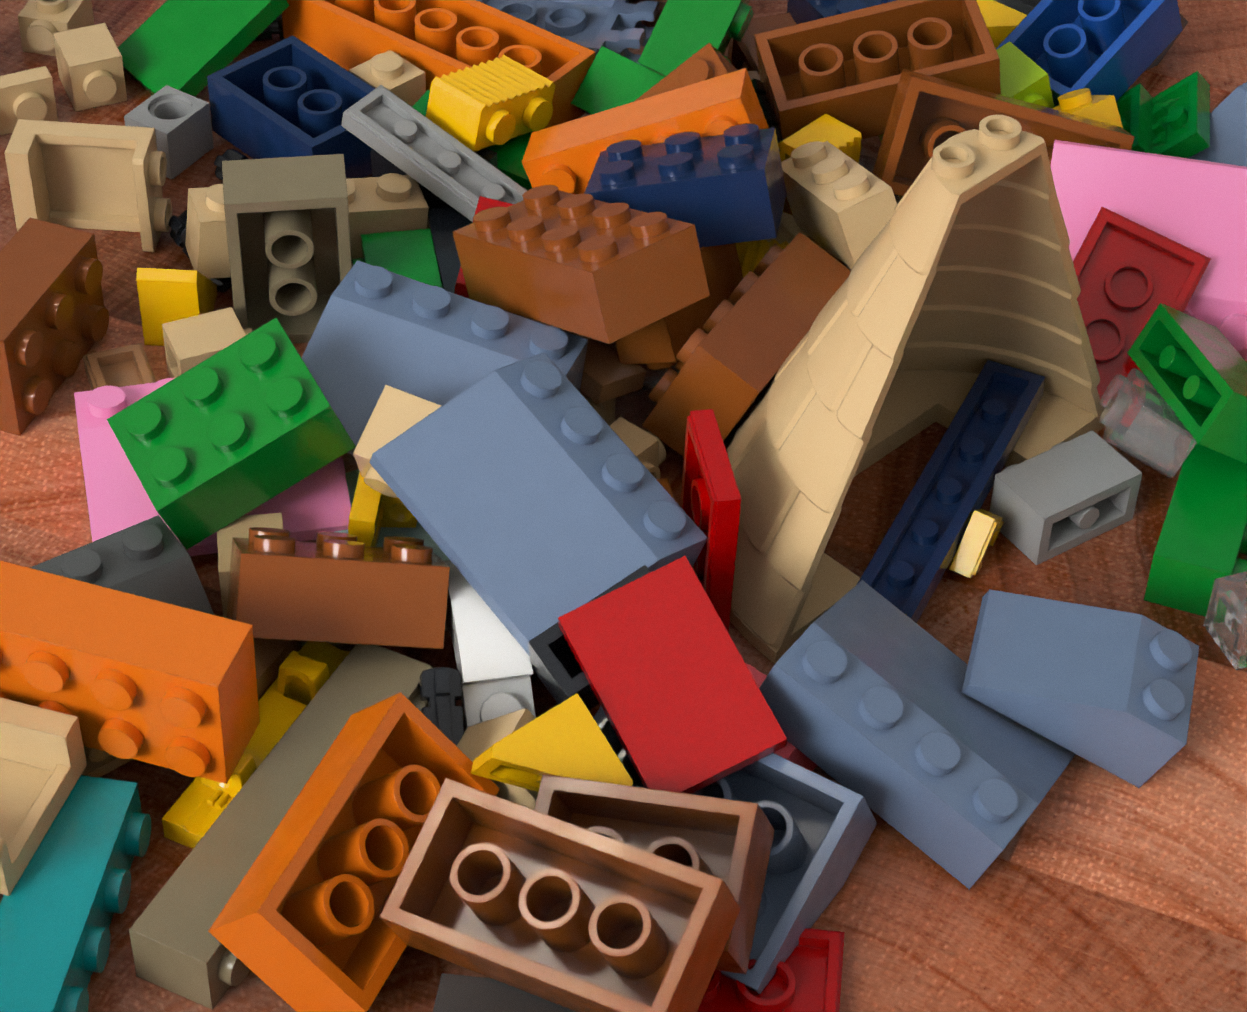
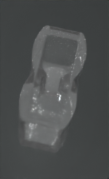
[1099,368,1197,479]

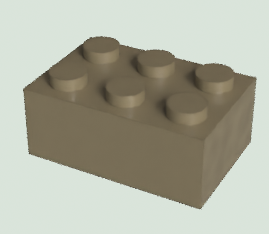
[222,154,352,344]

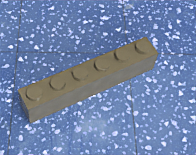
[129,644,432,1010]

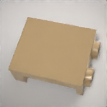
[4,119,172,252]
[0,697,87,896]

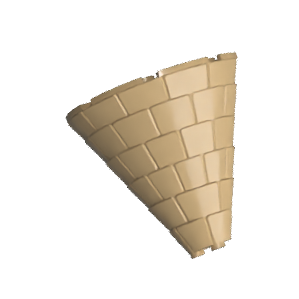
[724,115,1109,664]

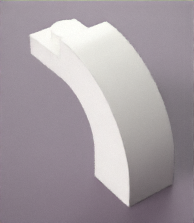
[444,560,536,731]

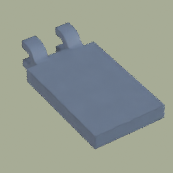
[478,0,659,66]

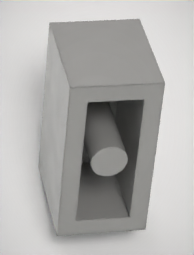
[989,430,1142,565]

